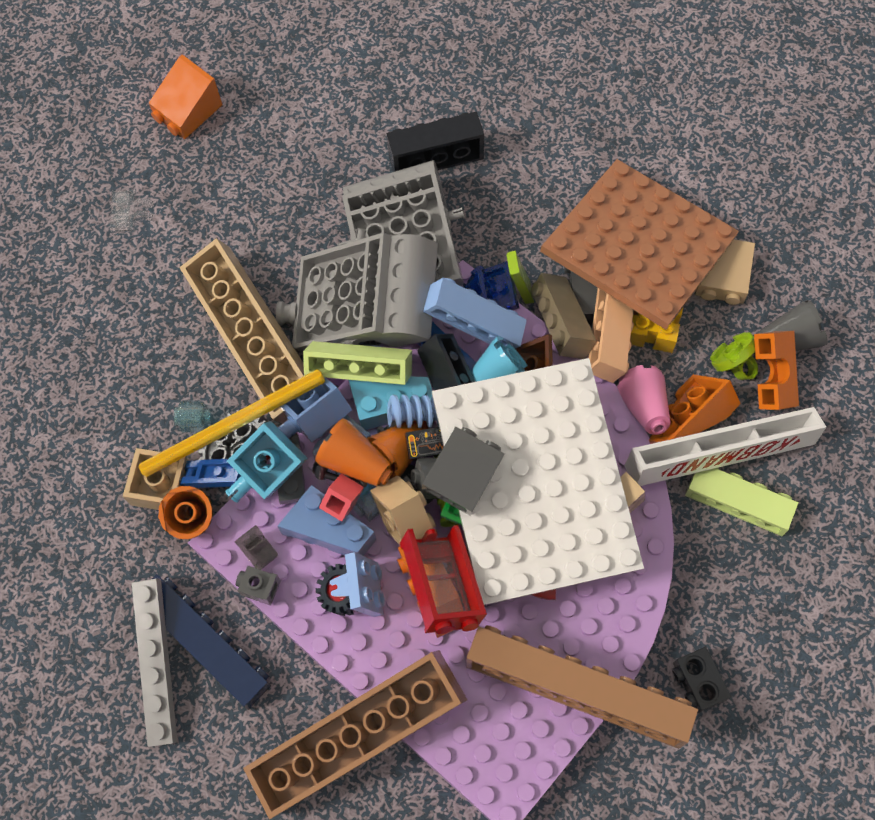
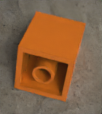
[149,54,223,139]

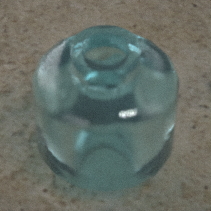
[174,400,211,433]

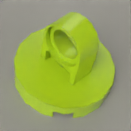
[710,332,758,380]

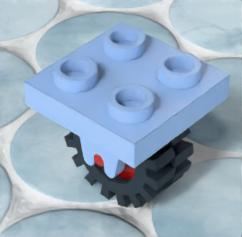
[316,552,385,617]

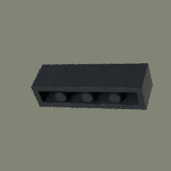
[417,334,475,390]

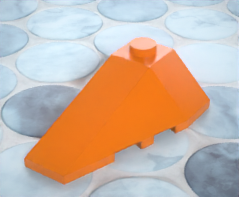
[649,374,741,444]

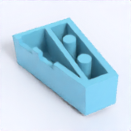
[349,376,432,431]

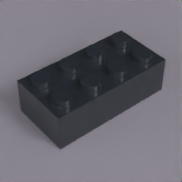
[386,111,484,172]

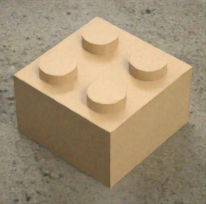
[123,448,189,510]
[370,475,436,545]

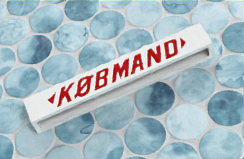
[624,407,826,486]

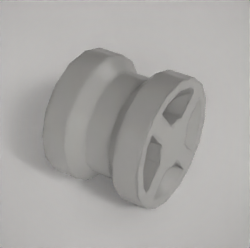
[276,301,297,326]

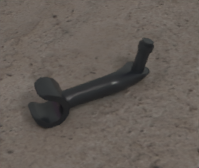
[312,462,367,488]

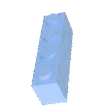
[423,278,527,348]

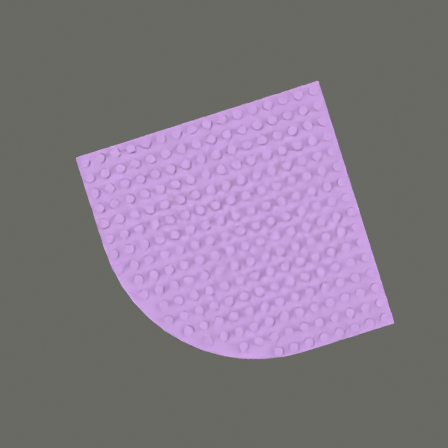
[188,260,674,820]

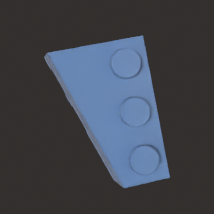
[277,485,376,556]

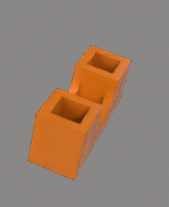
[754,331,799,410]

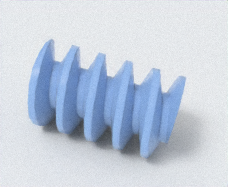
[387,395,439,428]

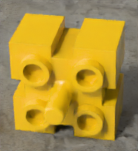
[630,308,683,353]

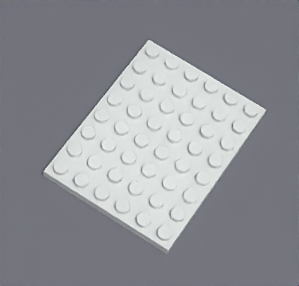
[432,358,644,605]

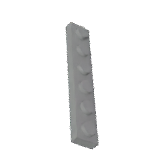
[132,579,177,747]

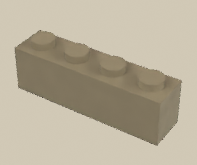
[531,273,596,359]

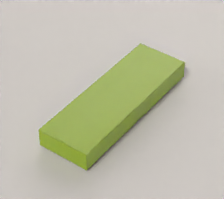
[506,251,534,304]

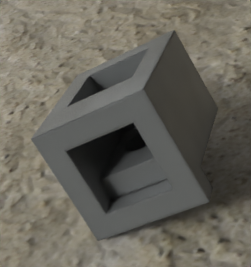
[236,566,281,606]

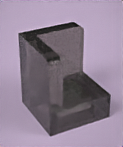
[234,525,278,570]

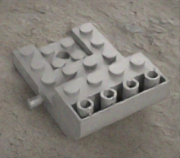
[337,160,465,286]
[292,228,438,352]

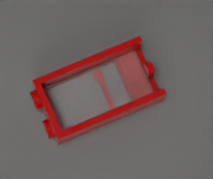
[400,525,487,634]

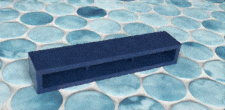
[152,574,271,710]

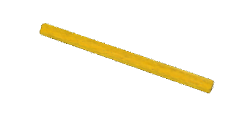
[139,369,325,477]

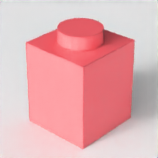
[319,474,364,521]

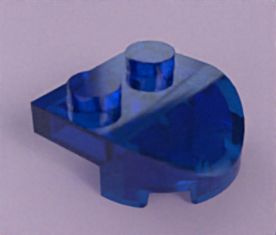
[463,261,519,310]

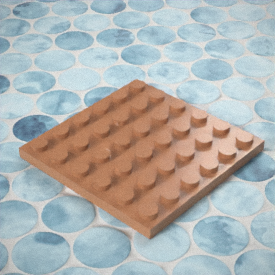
[540,159,739,330]

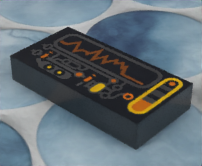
[405,427,444,459]

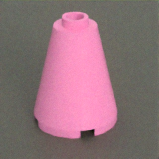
[617,365,670,435]

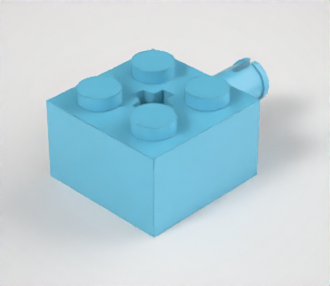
[225,421,308,503]

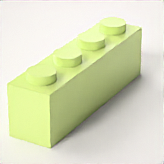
[303,341,412,385]
[685,468,799,536]

